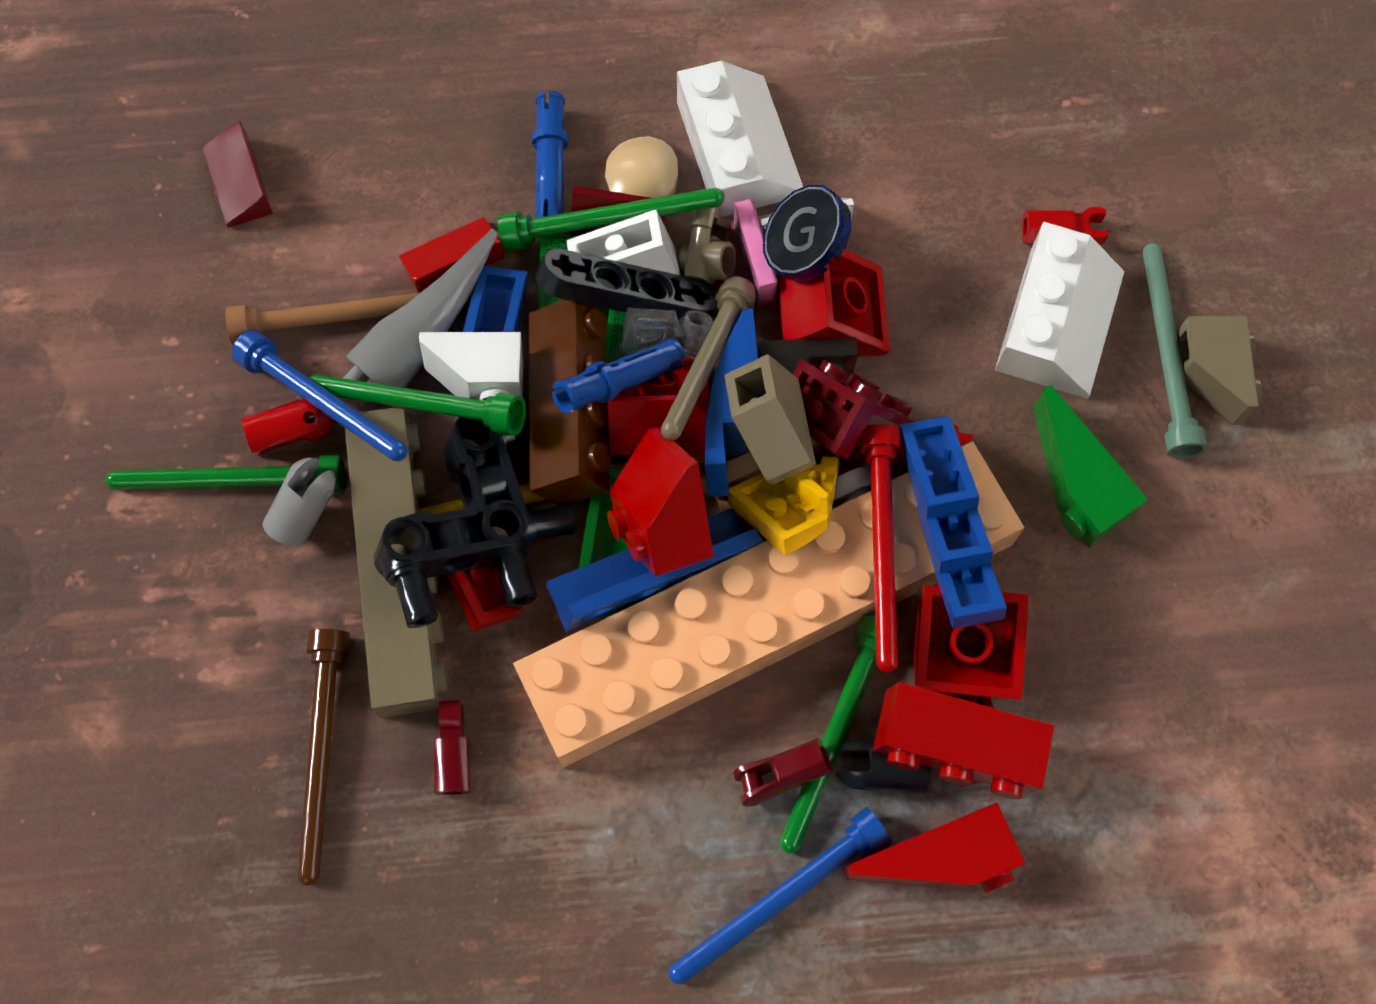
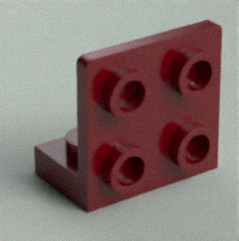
[793,359,917,459]

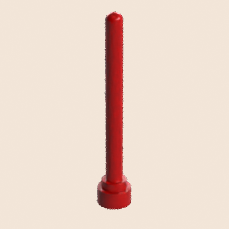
[859,424,901,673]

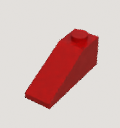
[844,802,1026,893]

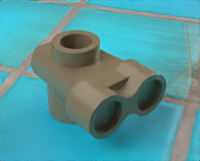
[679,207,736,287]

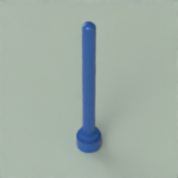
[232,330,407,462]
[668,807,892,984]

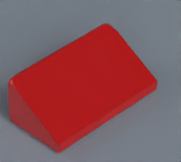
[399,217,504,293]

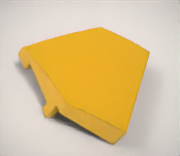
[728,456,839,556]

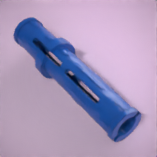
[532,91,568,218]
[552,339,685,413]

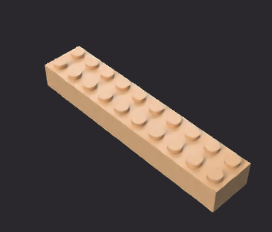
[513,442,1025,768]

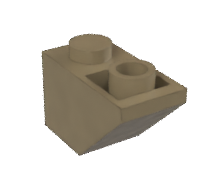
[1177,316,1262,425]
[724,354,816,485]

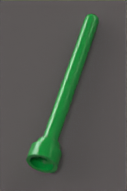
[498,188,725,252]
[309,374,526,436]
[106,455,347,495]
[779,614,901,854]

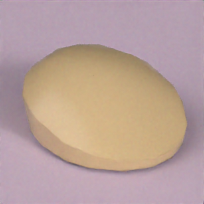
[605,136,678,198]

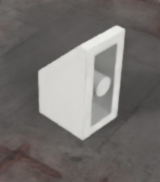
[566,209,680,292]
[419,332,524,400]

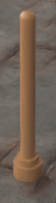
[225,292,421,345]

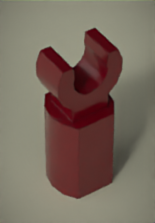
[434,700,471,795]

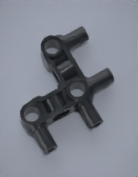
[373,417,577,628]

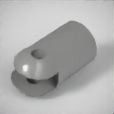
[262,458,336,547]

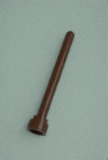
[298,629,350,886]

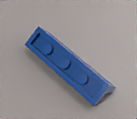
[546,508,763,633]

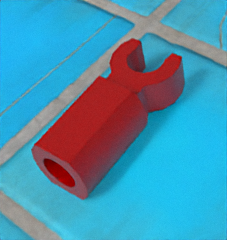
[1022,207,1109,246]

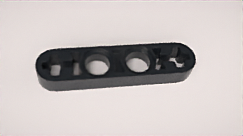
[536,249,718,327]

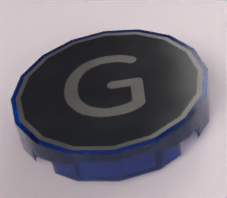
[763,185,851,282]

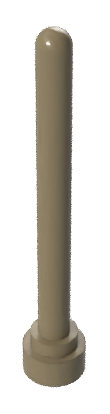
[661,276,757,440]

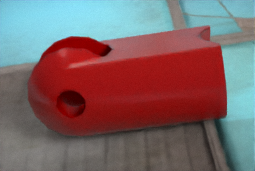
[241,399,334,456]

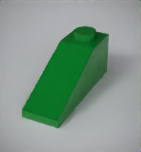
[1033,385,1148,548]

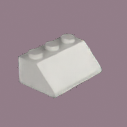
[677,61,804,217]
[995,221,1124,399]

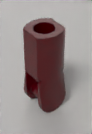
[733,738,833,807]

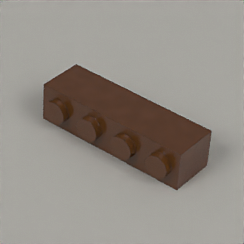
[529,300,611,505]

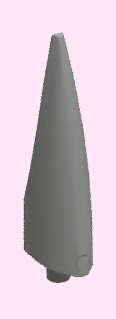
[343,228,498,388]

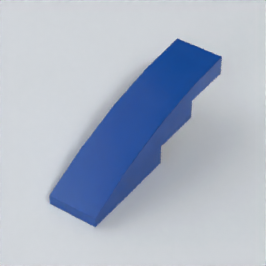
[705,308,758,497]
[900,416,1007,629]

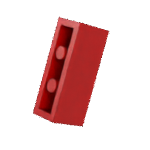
[873,682,1055,799]

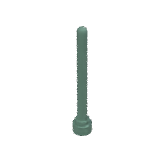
[1142,243,1208,459]

